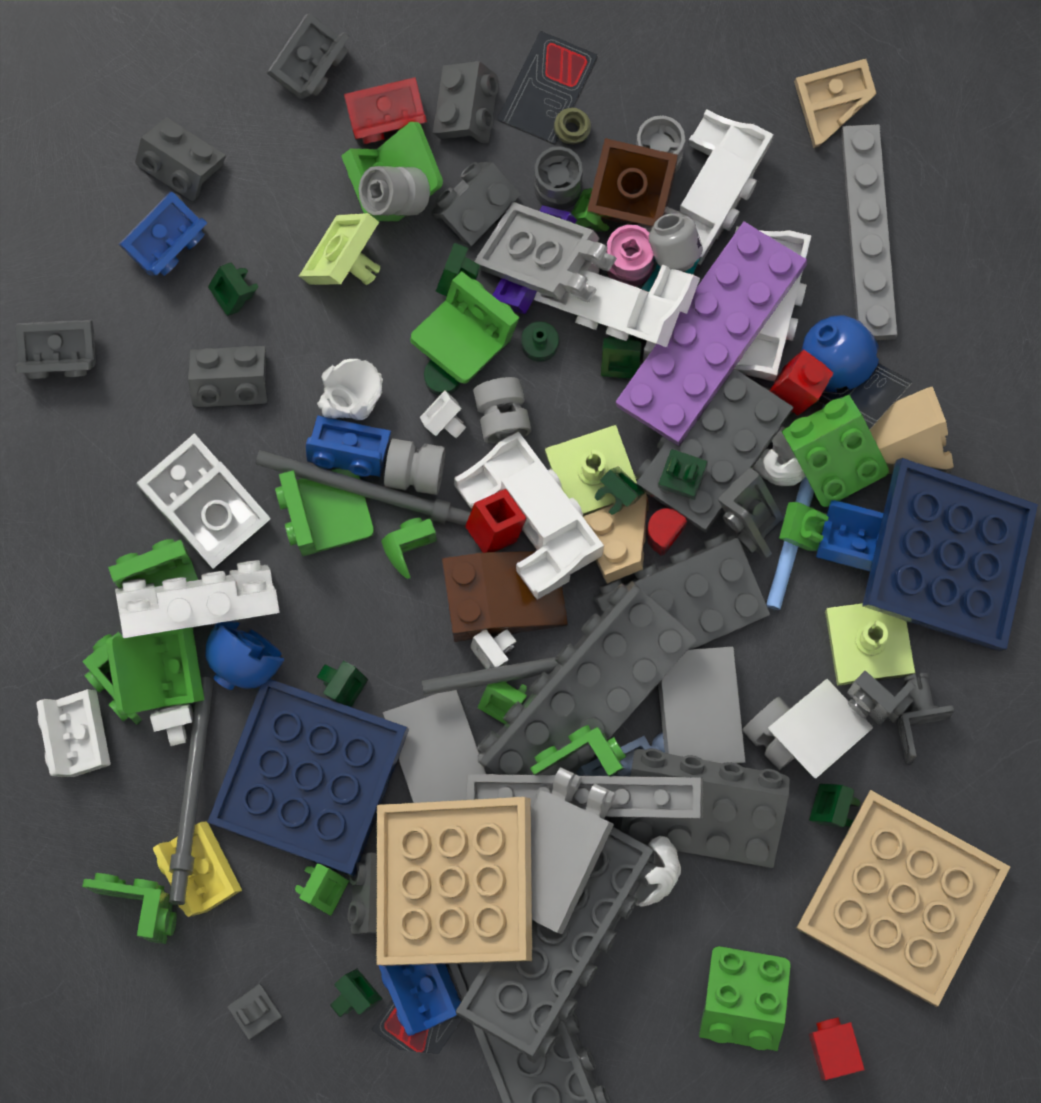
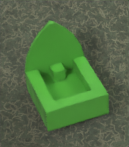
[381,518,437,579]

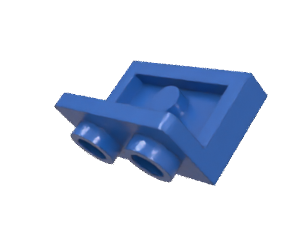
[118,192,207,276]
[306,416,391,477]
[816,500,883,571]
[378,964,461,1036]

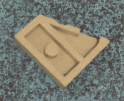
[794,59,876,148]
[583,493,649,584]

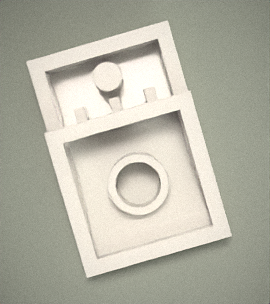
[136,433,271,569]

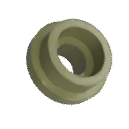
[554,108,591,145]

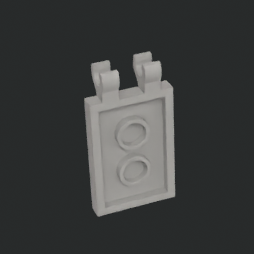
[474,202,617,302]
[658,647,745,764]
[383,690,486,803]
[531,767,616,934]

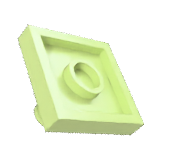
[299,213,380,285]
[545,425,637,517]
[825,603,915,686]

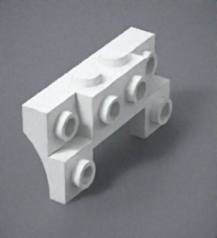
[642,109,773,265]
[735,226,811,382]
[534,260,700,347]
[454,431,604,600]
[115,560,279,638]

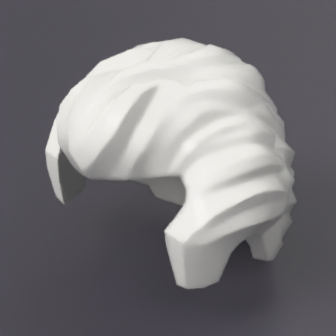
[317,359,383,420]
[752,427,805,486]
[633,836,681,907]

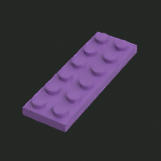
[615,221,807,446]

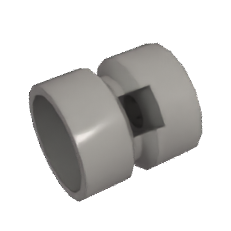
[636,115,685,173]
[359,166,430,216]
[473,377,531,444]
[384,439,445,495]
[742,697,795,771]

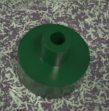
[521,322,559,362]

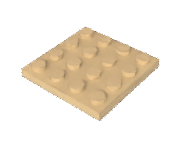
[796,790,1010,1007]
[377,797,532,966]

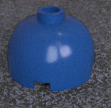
[802,315,879,392]
[205,620,284,690]

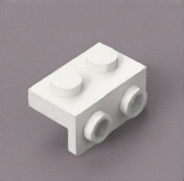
[37,689,111,777]

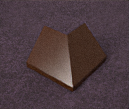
[587,138,678,228]

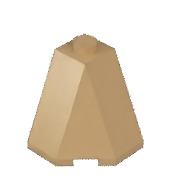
[870,386,954,474]

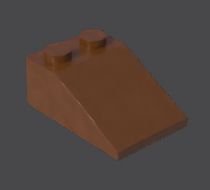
[442,551,568,642]

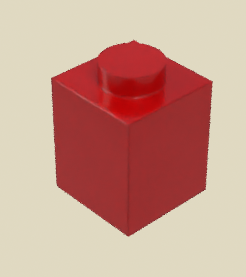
[770,350,833,416]
[465,489,527,553]
[809,1017,865,1081]

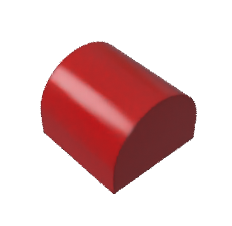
[647,508,687,556]

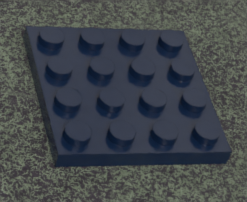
[862,458,1038,651]
[207,679,409,876]

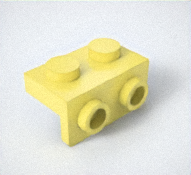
[153,821,242,917]

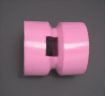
[607,225,654,287]

